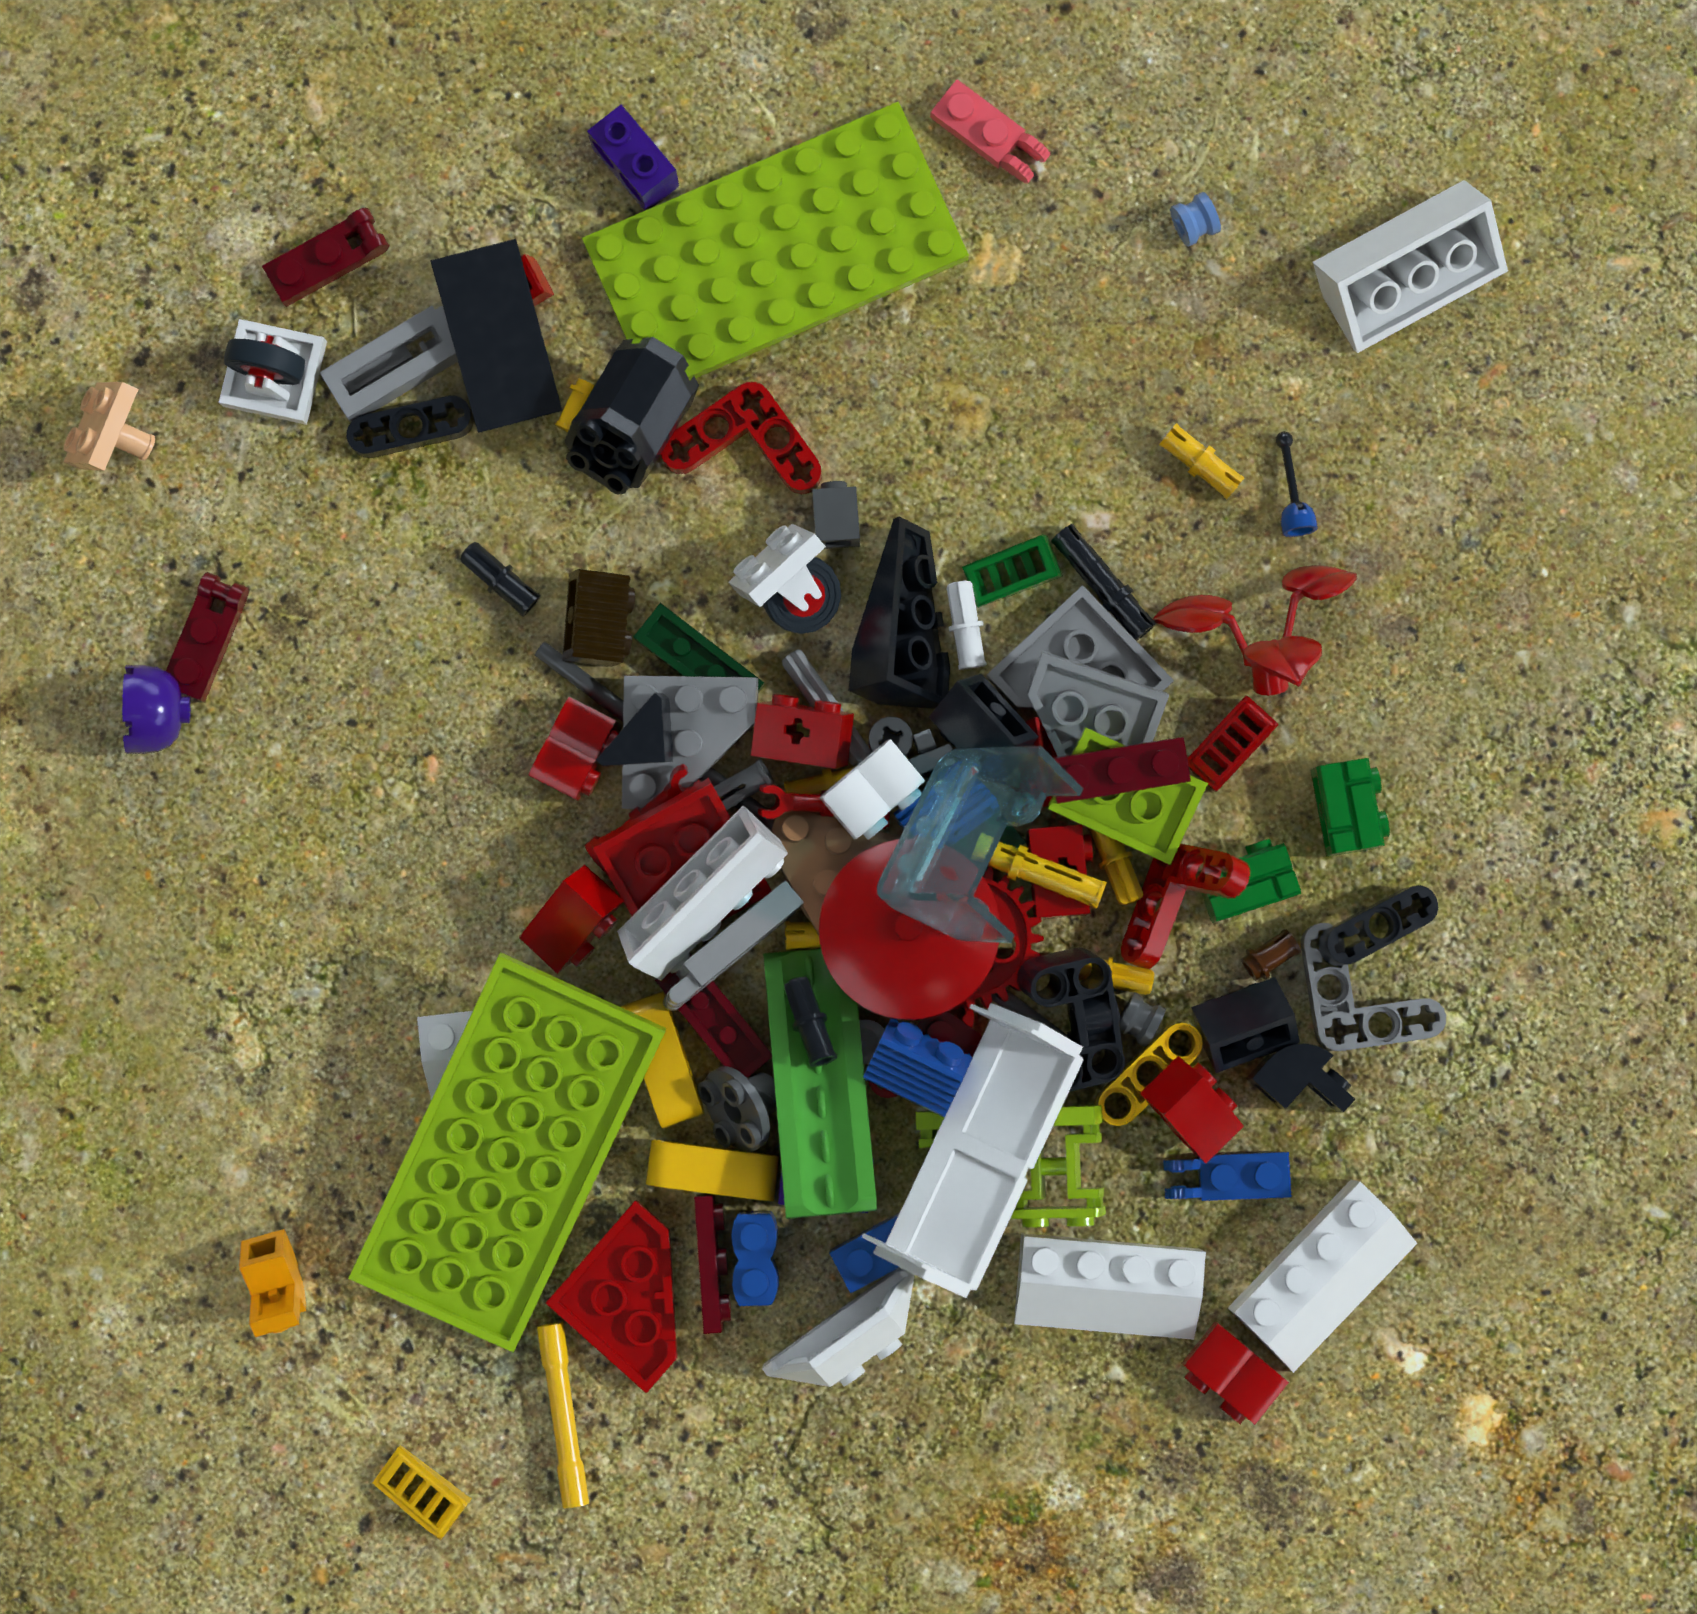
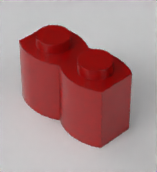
[528,697,619,801]
[1181,1322,1289,1425]

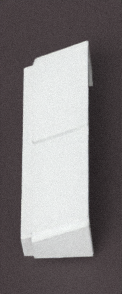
[862,1003,1083,1298]

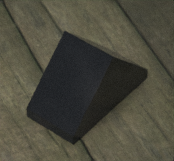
[596,692,673,766]

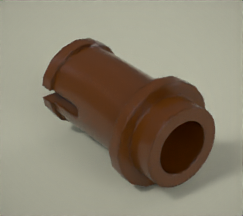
[1241,929,1301,981]

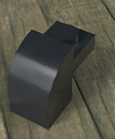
[1246,1044,1356,1113]

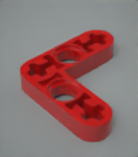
[661,382,822,494]
[1121,843,1250,969]

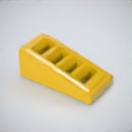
[372,1445,472,1541]

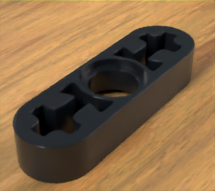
[346,395,474,458]
[1319,885,1438,966]

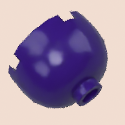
[122,665,191,754]

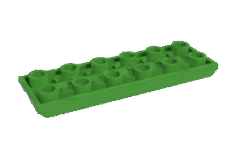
[763,949,877,1219]

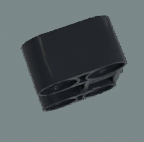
[1017,948,1125,1092]

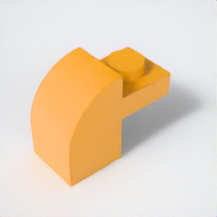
[239,1229,306,1337]

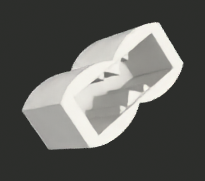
[819,739,925,840]

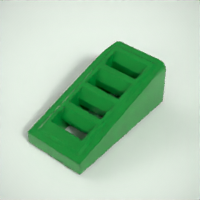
[962,534,1063,608]

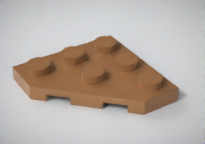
[771,811,905,936]

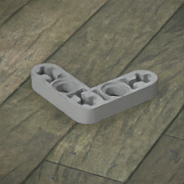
[1301,923,1446,1051]

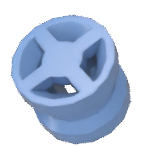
[1170,192,1221,247]

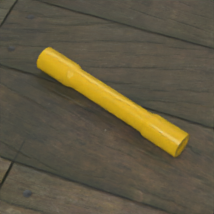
[537,1322,589,1508]

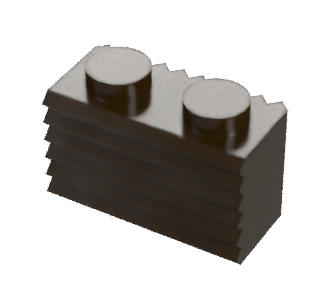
[562,569,635,667]

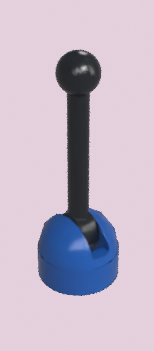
[1276,431,1318,537]

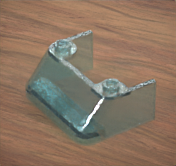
[877,746,1083,943]

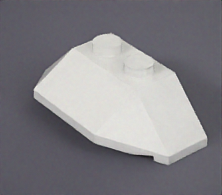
[762,1267,914,1387]

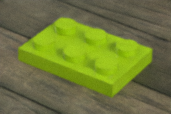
[1047,727,1208,865]

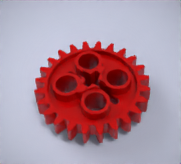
[965,867,1044,1011]

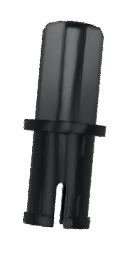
[460,542,541,617]
[784,976,837,1067]

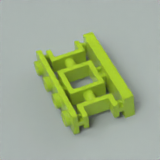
[916,1105,1106,1227]

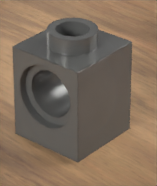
[812,481,860,549]

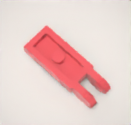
[930,79,1051,184]

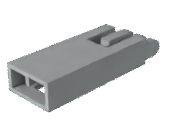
[320,306,458,422]
[663,880,804,1011]

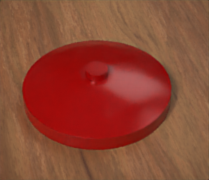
[819,839,1000,1020]

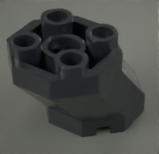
[564,337,699,494]

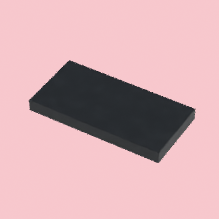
[430,239,563,433]

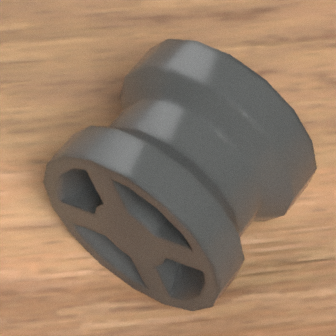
[869,716,913,757]
[1120,992,1166,1048]

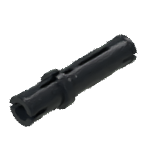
[1051,523,1157,641]

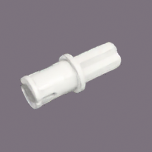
[946,581,987,670]

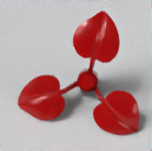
[1153,565,1357,696]

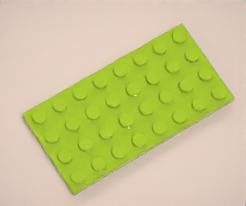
[582,101,969,380]
[348,952,666,1353]

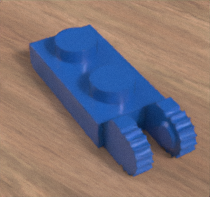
[1163,1152,1291,1201]

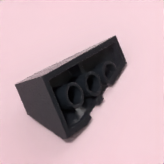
[848,516,950,709]

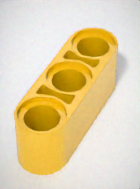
[621,991,705,1129]
[1094,1023,1203,1126]
[645,1140,780,1201]

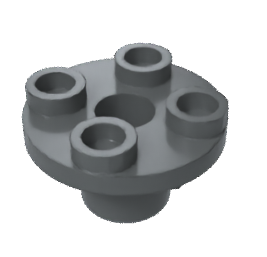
[697,1066,777,1152]

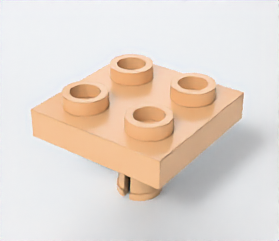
[64,382,155,471]

